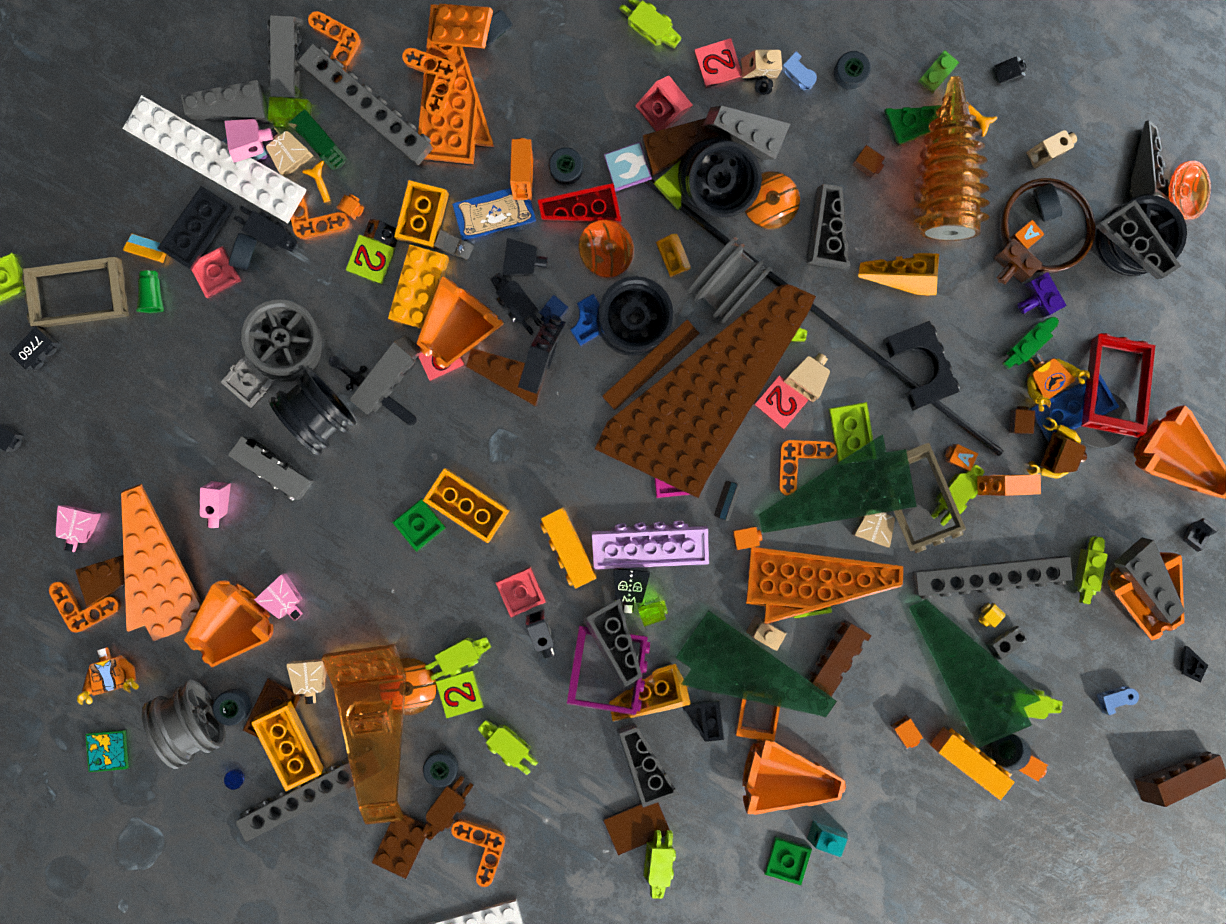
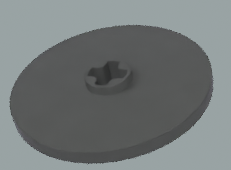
[1075,393,1130,448]

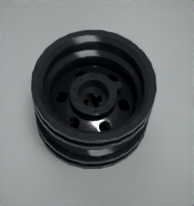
[678,137,762,218]
[1095,195,1187,277]
[596,276,673,356]
[268,367,356,456]

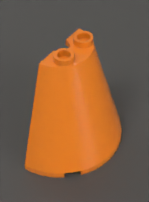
[416,276,504,369]
[1108,552,1184,641]
[184,581,273,667]

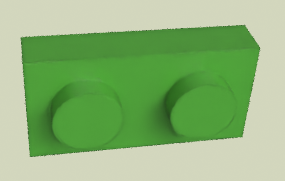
[918,50,959,93]

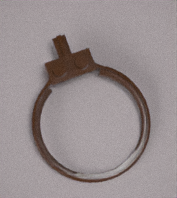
[993,178,1096,285]

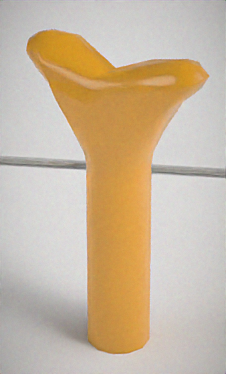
[959,99,997,137]
[302,160,331,203]

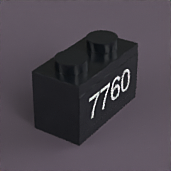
[9,326,60,371]

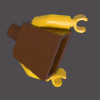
[1026,418,1087,479]

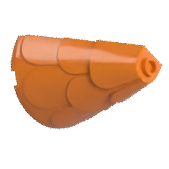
[1134,405,1226,499]
[742,738,846,815]

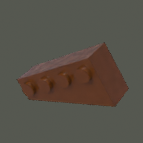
[466,348,547,407]
[806,620,872,700]
[1134,752,1226,807]

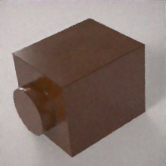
[852,145,885,177]
[1009,406,1035,434]

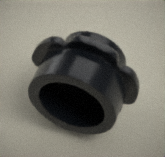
[755,76,774,95]

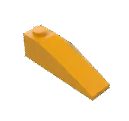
[858,253,939,296]
[609,664,691,721]

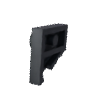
[683,701,725,742]

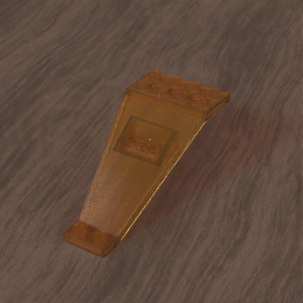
[322,644,406,825]

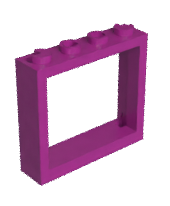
[567,626,651,715]

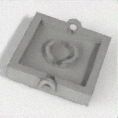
[221,354,275,408]

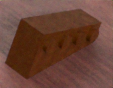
[642,118,721,177]
[75,555,125,607]

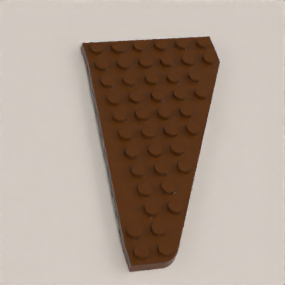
[595,284,816,498]

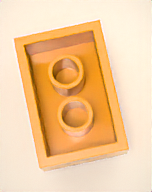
[394,180,449,250]

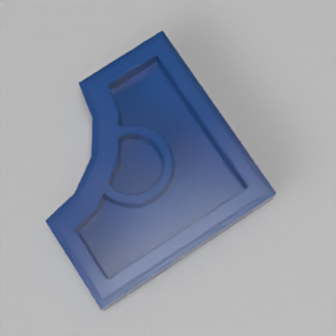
[570,293,600,346]

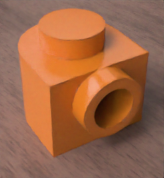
[336,194,364,220]

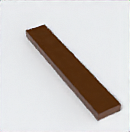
[602,319,700,410]

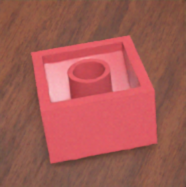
[635,76,693,131]

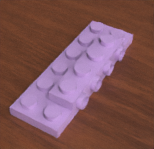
[592,521,709,570]

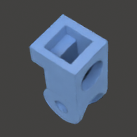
[781,51,817,90]
[1097,686,1139,715]

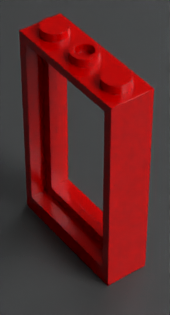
[1081,333,1156,438]

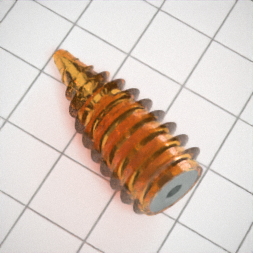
[912,76,990,241]

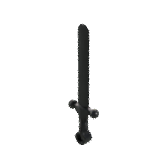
[328,356,417,426]

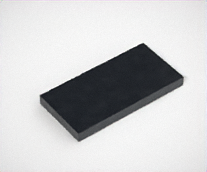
[157,186,234,270]

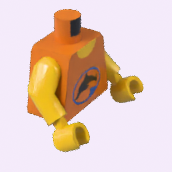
[1027,353,1090,411]

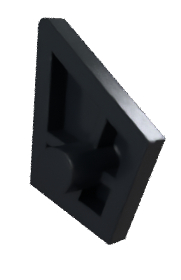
[1181,646,1208,683]

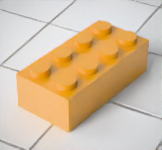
[388,245,449,330]
[423,468,510,543]
[540,507,597,589]
[251,700,324,791]
[929,727,1015,801]

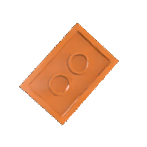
[431,3,493,49]

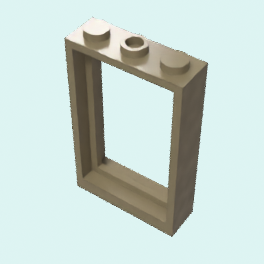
[22,257,129,328]
[874,443,966,553]

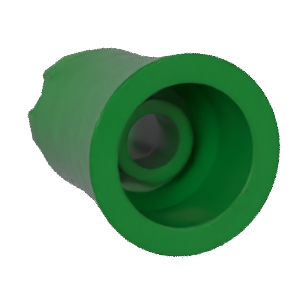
[136,270,164,313]

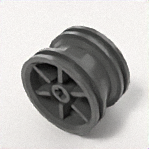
[686,236,772,325]
[241,300,322,382]
[142,680,226,769]

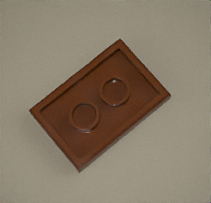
[243,678,303,738]
[603,802,670,855]

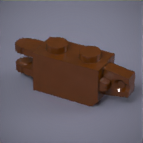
[421,776,474,841]

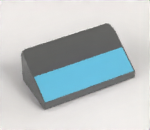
[714,481,741,521]

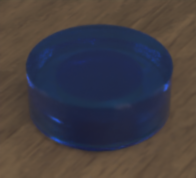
[224,769,245,790]

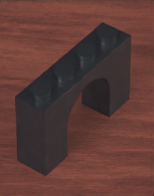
[518,316,566,394]
[883,321,960,411]

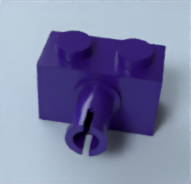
[1017,272,1067,317]

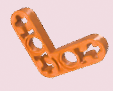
[308,11,361,82]
[402,48,457,117]
[291,195,350,239]
[779,440,837,496]
[49,581,121,633]
[451,819,506,887]

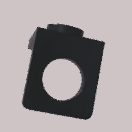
[363,219,397,248]

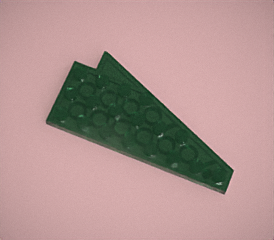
[759,435,917,534]
[909,599,1040,748]
[676,611,837,718]

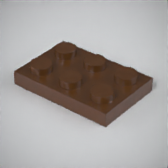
[372,809,427,879]

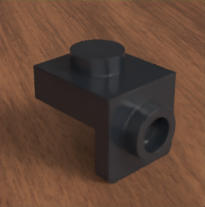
[994,56,1027,84]
[1183,518,1218,552]

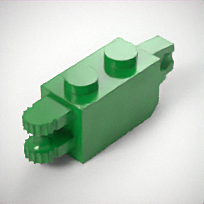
[1002,317,1059,369]

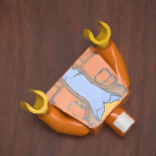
[77,647,139,705]

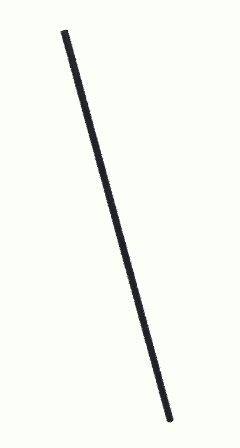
[644,179,1004,456]

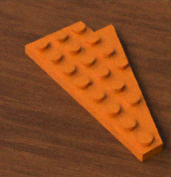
[418,4,494,164]
[121,484,202,641]
[746,547,903,624]

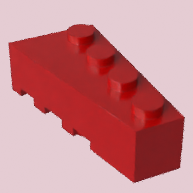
[538,183,622,223]

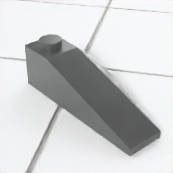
[1130,120,1170,201]

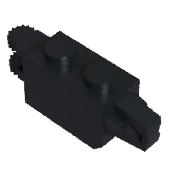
[233,205,299,253]
[490,273,543,335]

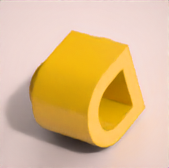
[978,603,1006,628]

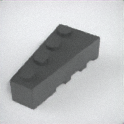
[181,80,270,124]
[807,184,850,269]
[1095,200,1181,280]
[349,335,421,414]
[228,436,314,501]
[1113,537,1185,624]
[617,723,680,807]

